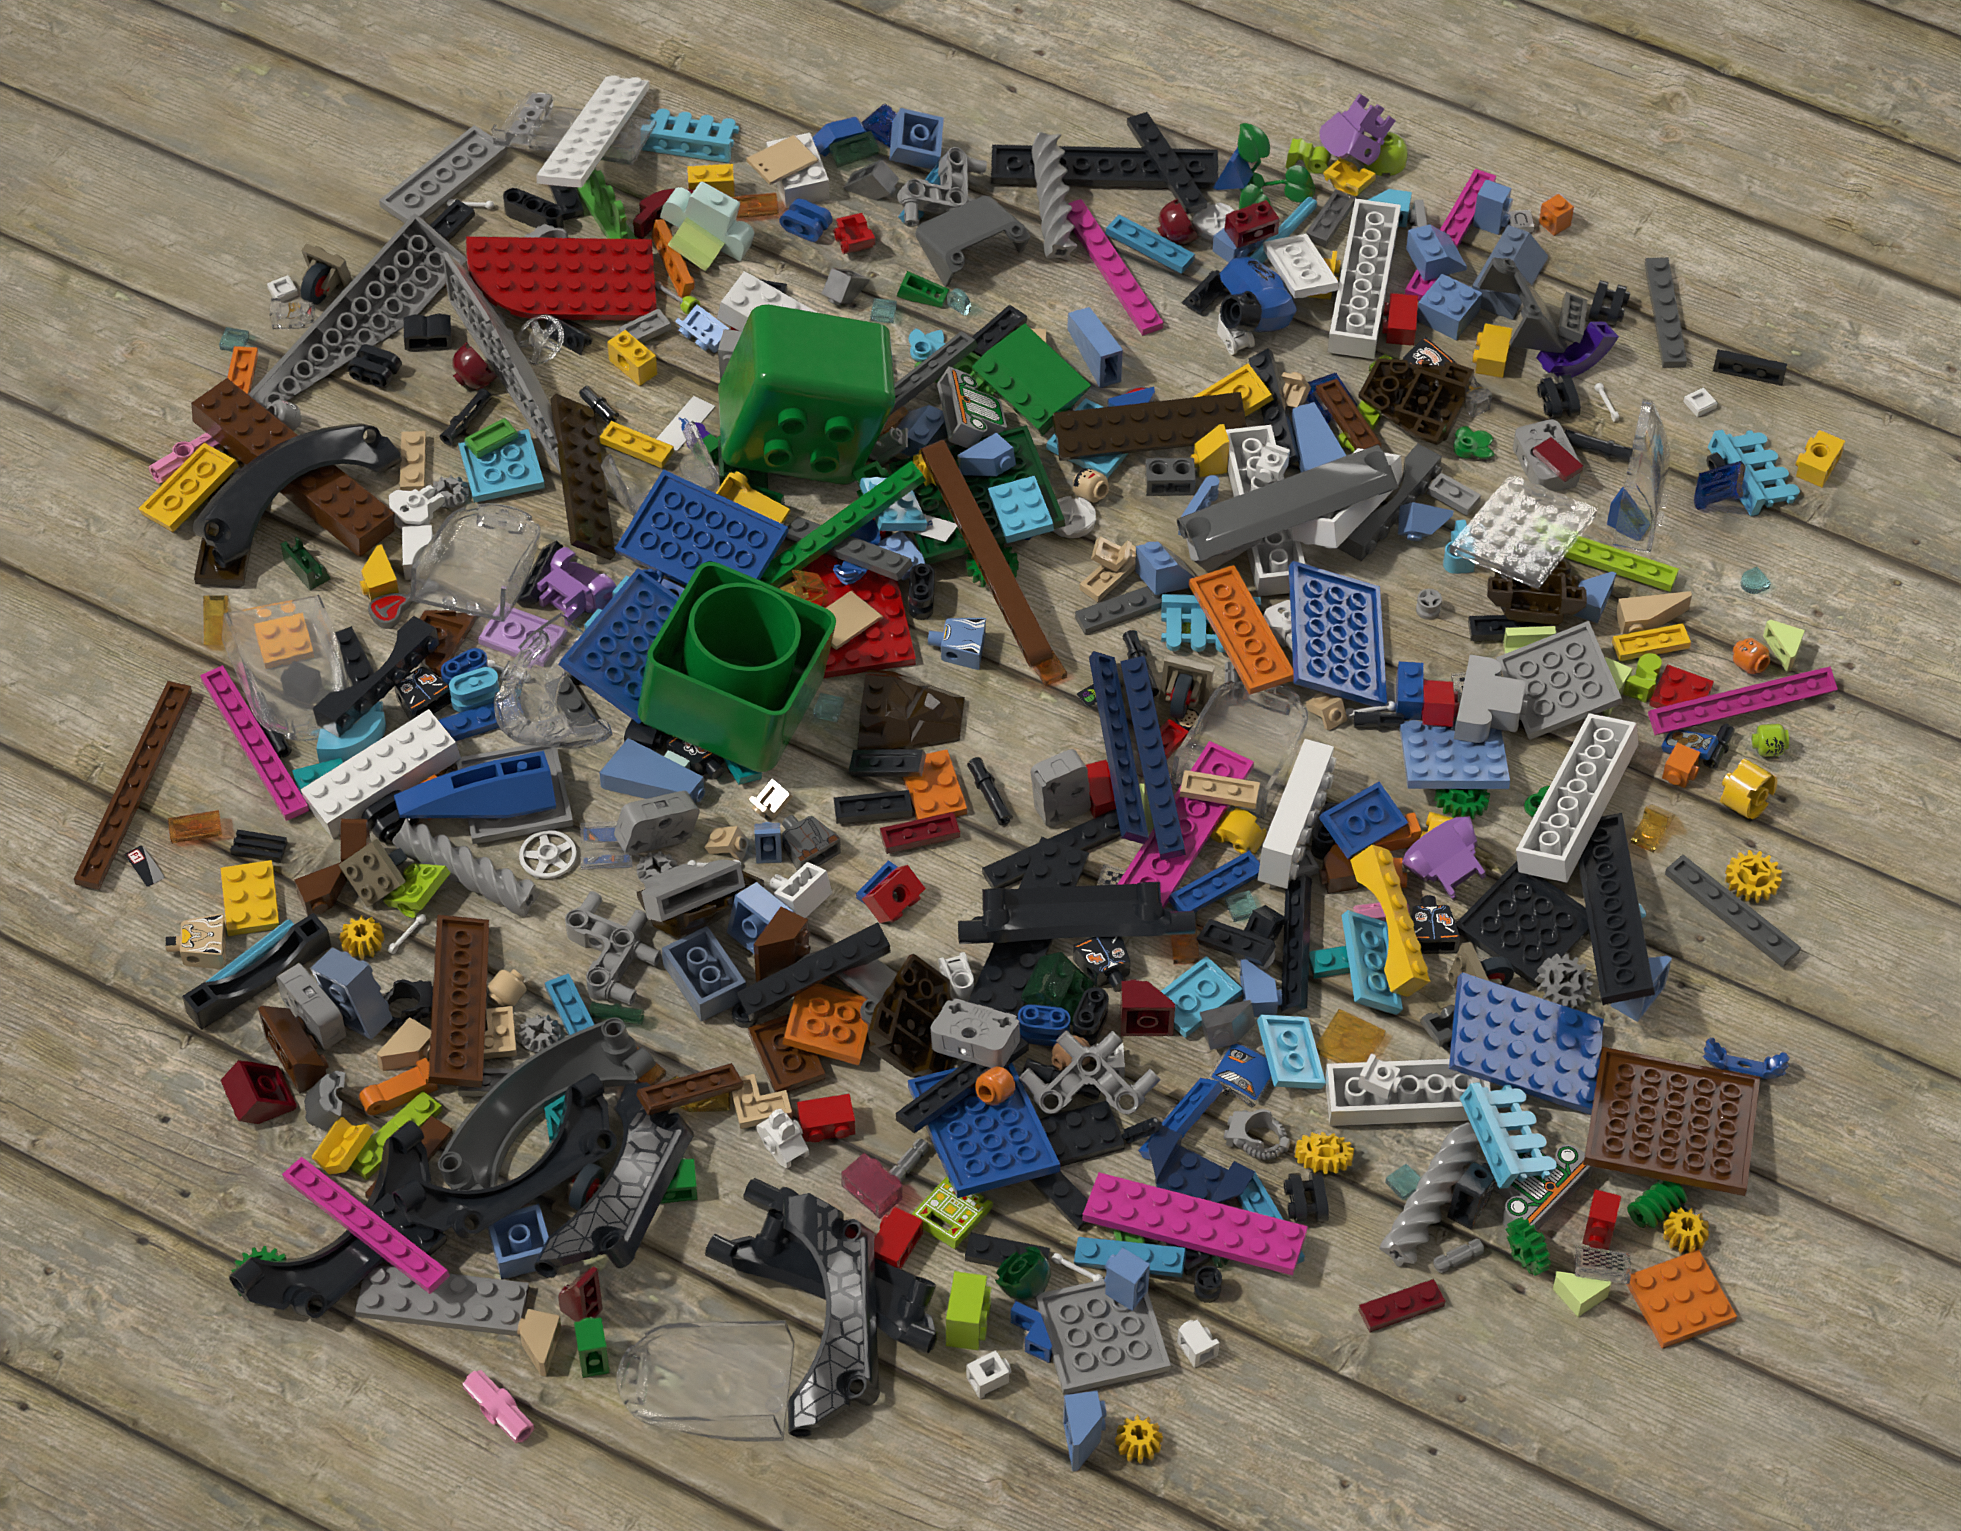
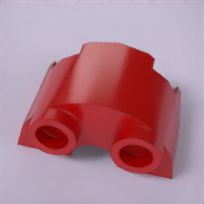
[834,213,875,255]

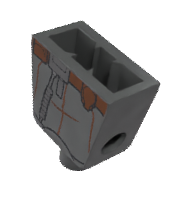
[782,815,841,871]

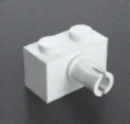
[770,862,832,918]

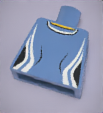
[928,618,986,670]

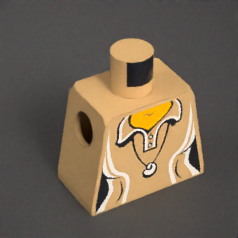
[165,913,227,969]

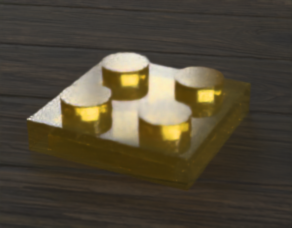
[1316,1009,1386,1063]

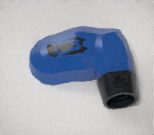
[1220,257,1297,332]

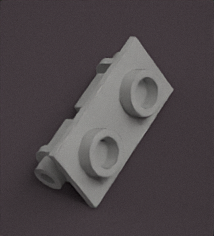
[869,428,908,465]

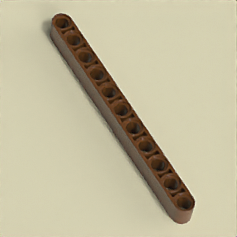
[920,440,1053,668]

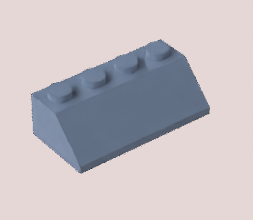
[1472,225,1548,320]

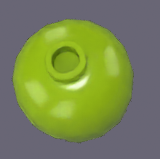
[1363,132,1408,176]

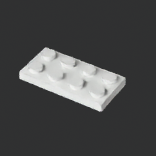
[1263,234,1339,299]

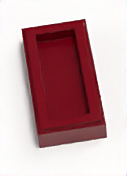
[1533,437,1584,482]

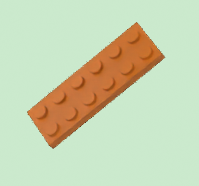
[1189,565,1294,695]

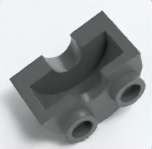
[1420,1005,1455,1051]
[304,1071,345,1131]

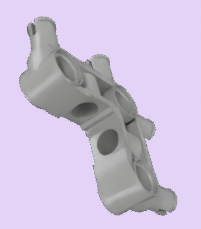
[897,147,987,227]
[565,891,661,1006]
[1018,1030,1161,1115]

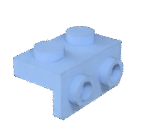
[675,305,731,353]
[877,531,925,580]

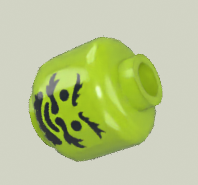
[1751,724,1789,757]

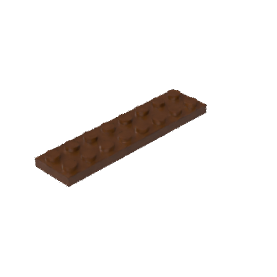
[428,915,489,1088]

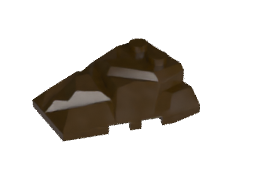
[1358,358,1474,445]
[1487,548,1587,626]
[857,669,965,750]
[637,871,765,939]
[868,954,952,1077]

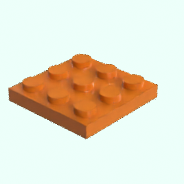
[782,984,868,1065]
[1625,1249,1737,1349]

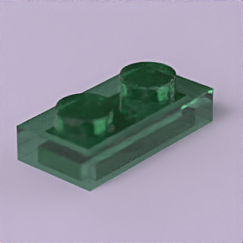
[829,131,880,168]

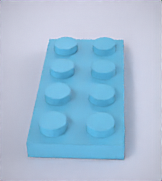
[1342,910,1403,1015]

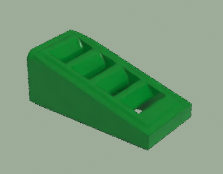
[896,271,950,308]

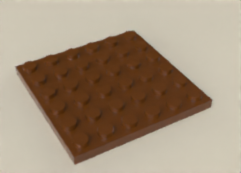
[1583,1047,1760,1196]

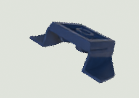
[1148,1125,1255,1203]

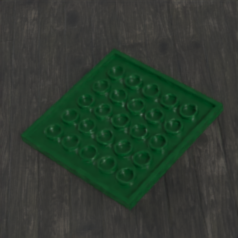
[889,425,1066,565]

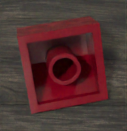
[1120,979,1175,1036]
[220,1060,297,1124]

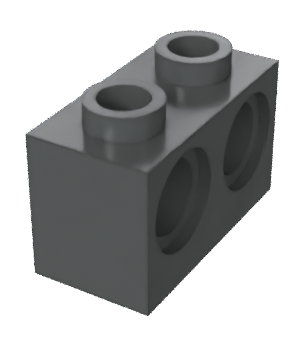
[1145,457,1195,496]

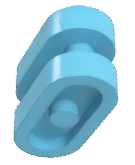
[449,667,500,712]

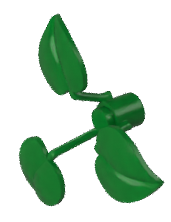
[1237,123,1315,210]

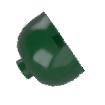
[995,1246,1051,1301]

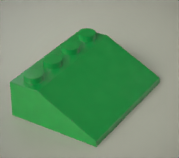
[972,323,1092,437]

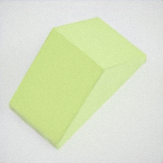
[1763,620,1805,672]
[1553,1271,1611,1317]

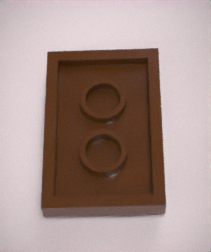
[748,1014,826,1093]

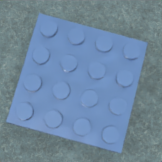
[1399,720,1510,789]

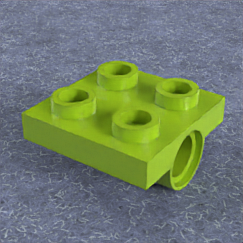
[383,863,451,918]

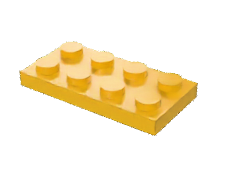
[138,443,239,532]

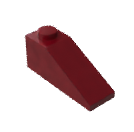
[558,1266,603,1322]

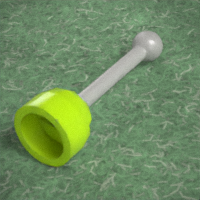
[655,281,700,315]

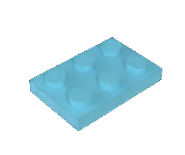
[988,476,1054,543]
[860,477,927,531]
[1161,956,1243,1038]
[1257,1015,1326,1089]

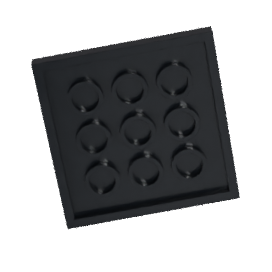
[1455,861,1590,987]

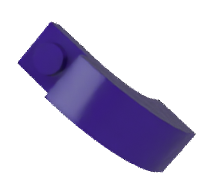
[1536,322,1619,378]

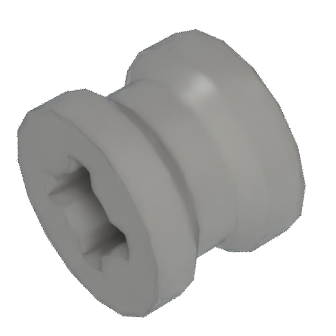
[1416,589,1442,620]

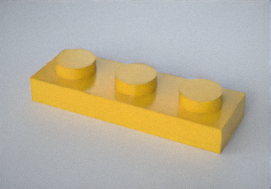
[599,421,674,468]
[1612,623,1691,661]

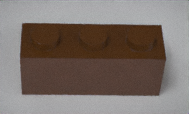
[754,907,811,983]
[258,1005,329,1094]

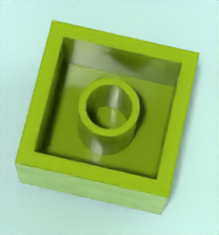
[946,1271,992,1351]

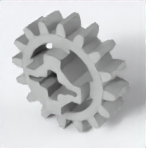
[1535,954,1593,1009]

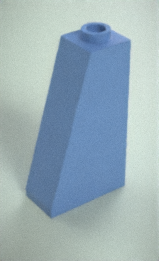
[1067,307,1123,388]
[1291,402,1346,473]
[599,738,706,803]

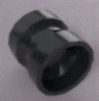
[1194,1266,1222,1303]

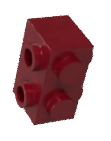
[1224,200,1280,249]

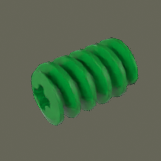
[1627,1180,1688,1228]

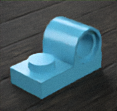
[1443,520,1476,574]

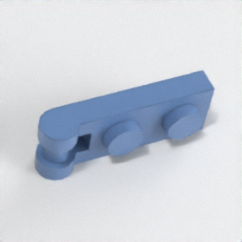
[1178,475,1220,535]

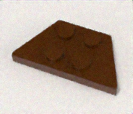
[419,607,479,678]

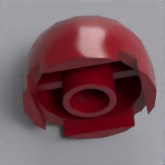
[1157,199,1199,246]
[452,342,498,389]

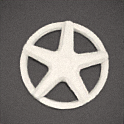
[519,830,577,879]

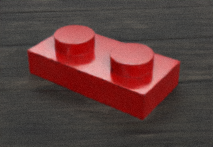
[1138,719,1189,760]

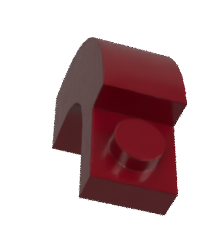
[633,188,694,239]

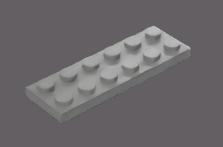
[379,125,508,223]
[355,1265,529,1336]

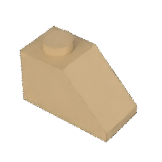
[376,1017,431,1071]
[517,1309,562,1377]

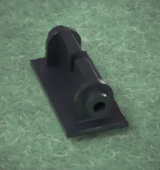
[1182,270,1227,314]
[544,315,593,355]

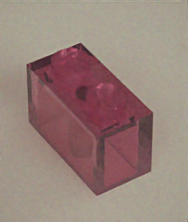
[841,1153,903,1219]

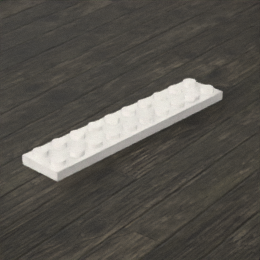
[536,75,649,188]

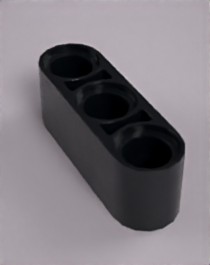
[503,188,564,229]

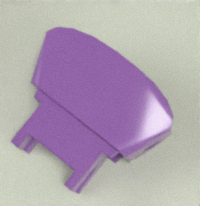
[1320,93,1396,165]
[537,547,617,625]
[1402,816,1486,900]

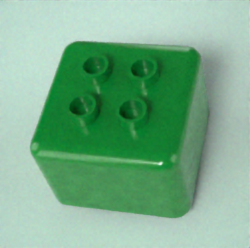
[718,304,896,485]
[637,562,836,773]

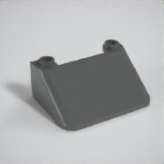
[915,196,1031,287]
[1478,257,1568,353]
[798,949,897,1044]

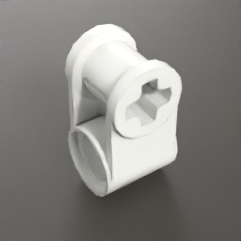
[1217,314,1255,355]
[938,952,974,1002]

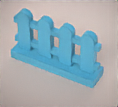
[641,109,739,163]
[1708,430,1800,516]
[1161,594,1261,653]
[1460,1082,1557,1189]

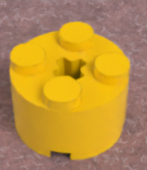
[1720,759,1777,819]

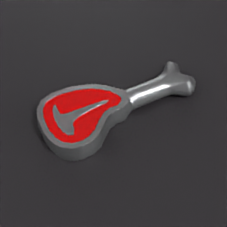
[368,578,439,629]

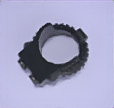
[383,979,433,1029]

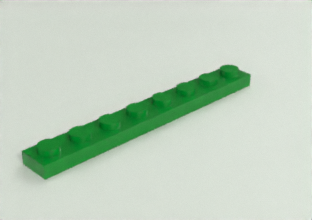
[760,461,926,587]

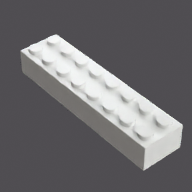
[1328,199,1401,359]
[1226,425,1305,596]
[1516,714,1638,883]

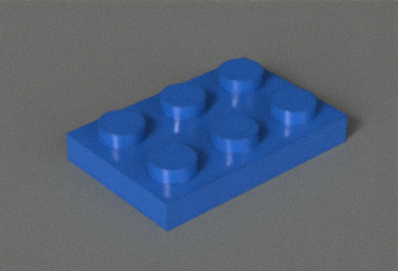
[1319,782,1408,859]

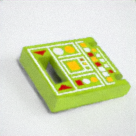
[912,1176,993,1249]

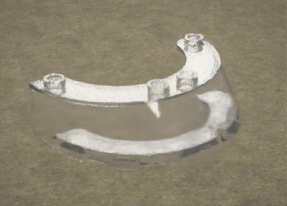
[494,613,613,749]

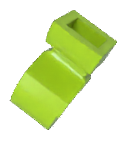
[1285,138,1331,174]
[1623,653,1662,703]

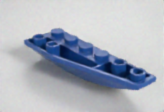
[394,751,556,818]

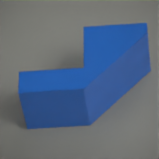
[812,117,867,157]
[1010,1301,1052,1363]

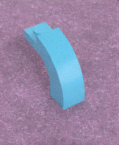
[316,701,386,763]

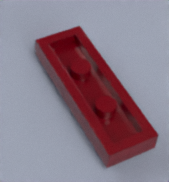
[880,812,960,854]
[1358,1279,1445,1333]

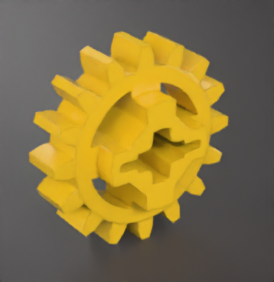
[1725,850,1782,903]
[1295,1132,1354,1174]

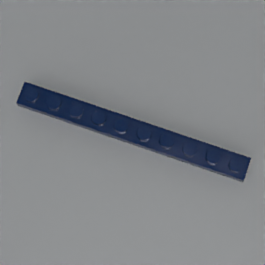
[1089,651,1149,844]
[1120,656,1186,860]

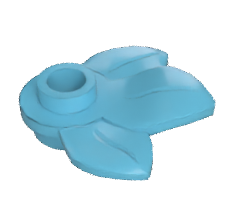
[909,329,946,362]

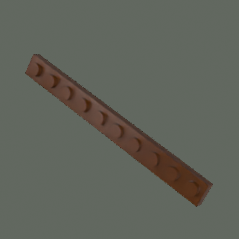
[74,681,192,890]

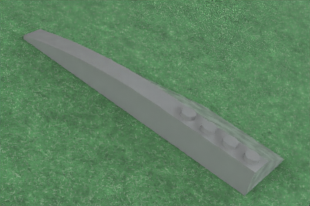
[248,213,467,409]
[442,252,561,474]

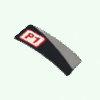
[124,845,164,887]

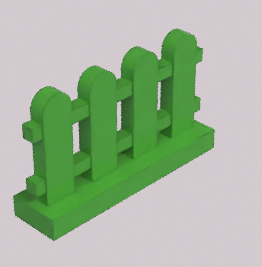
[577,167,636,239]

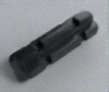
[1121,1117,1162,1144]

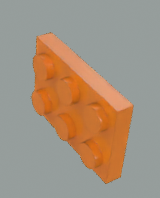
[903,749,967,820]

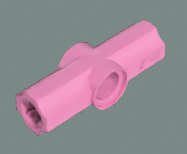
[149,433,220,484]
[463,1370,534,1444]

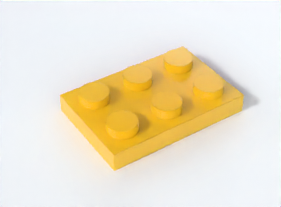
[1193,363,1274,417]
[221,860,280,936]

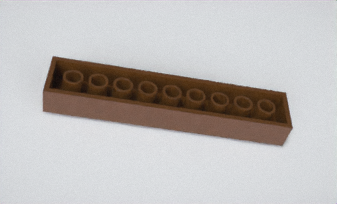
[191,378,395,557]

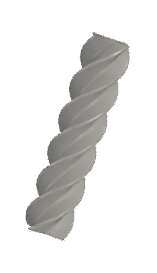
[1032,132,1077,260]
[392,818,540,916]
[1379,1123,1480,1267]

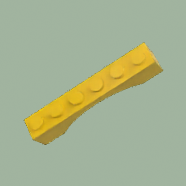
[1350,844,1430,997]

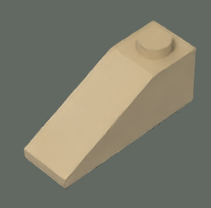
[1616,591,1692,635]

